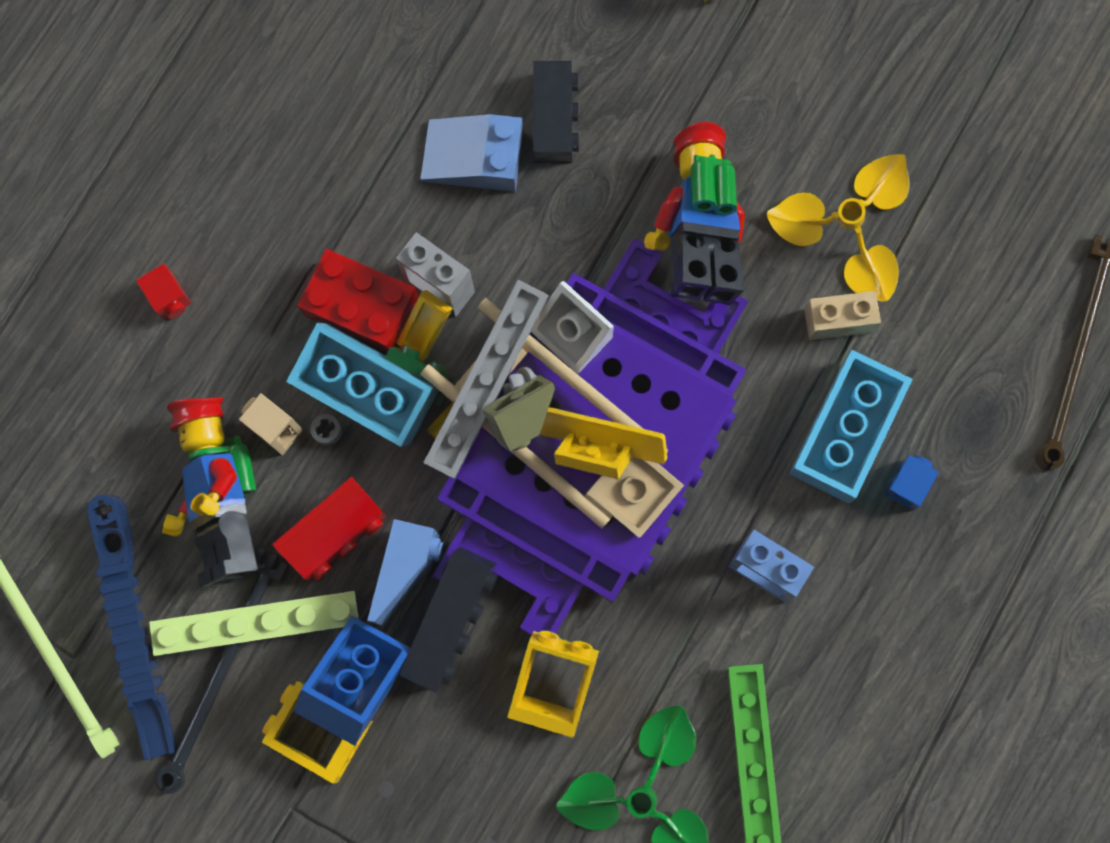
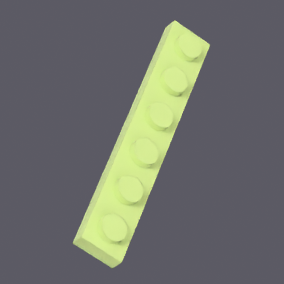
[149,591,359,656]

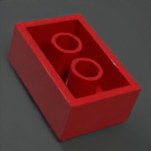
[298,248,419,353]

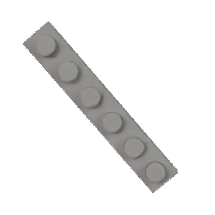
[424,280,549,479]

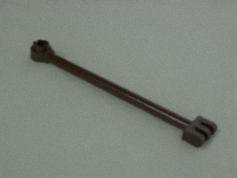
[1035,234,1110,471]

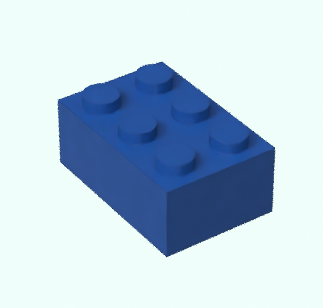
[294,616,411,746]

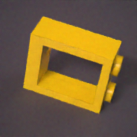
[507,631,599,738]
[262,681,373,784]

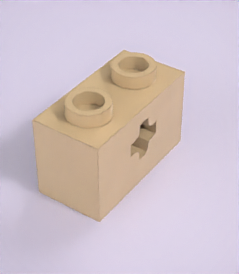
[804,291,881,340]
[239,393,303,456]

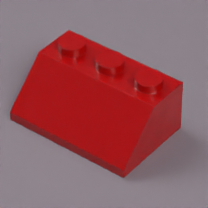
[272,477,386,581]

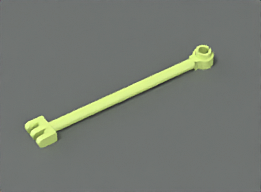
[0,556,119,759]

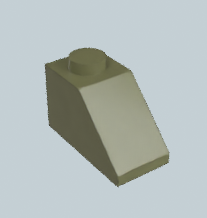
[482,375,555,452]

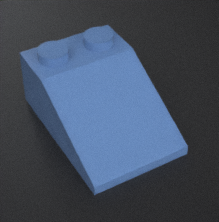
[421,114,523,192]
[367,519,443,626]

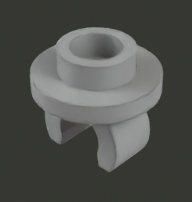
[502,367,537,395]

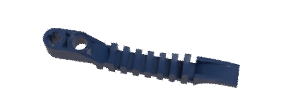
[87,494,176,760]

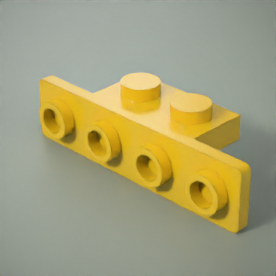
[540,407,667,479]

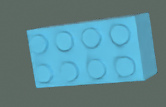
[286,323,439,447]
[789,350,913,504]

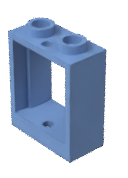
[728,530,814,603]

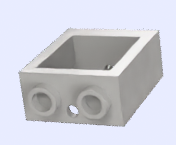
[396,232,475,317]

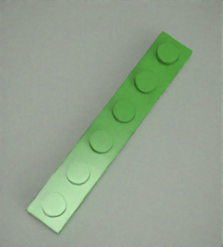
[727,664,781,843]

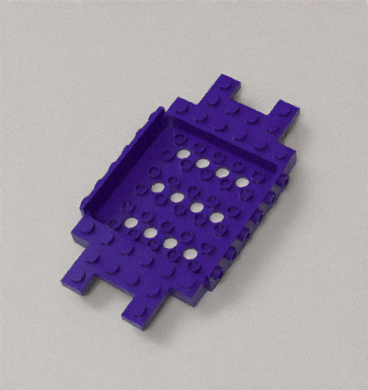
[432,238,748,635]

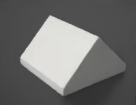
[531,281,614,374]

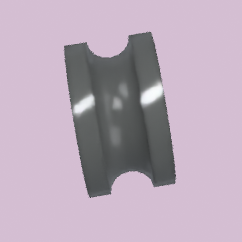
[311,414,342,446]

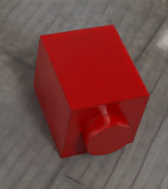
[136,263,192,320]

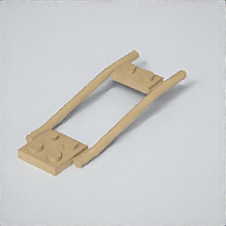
[420,298,684,538]

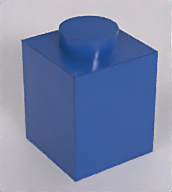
[884,455,939,511]

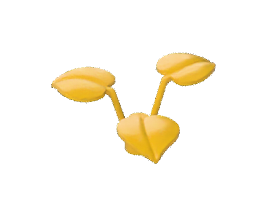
[767,154,910,302]

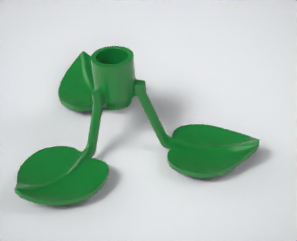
[556,705,709,843]

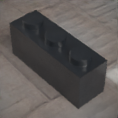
[533,61,579,163]

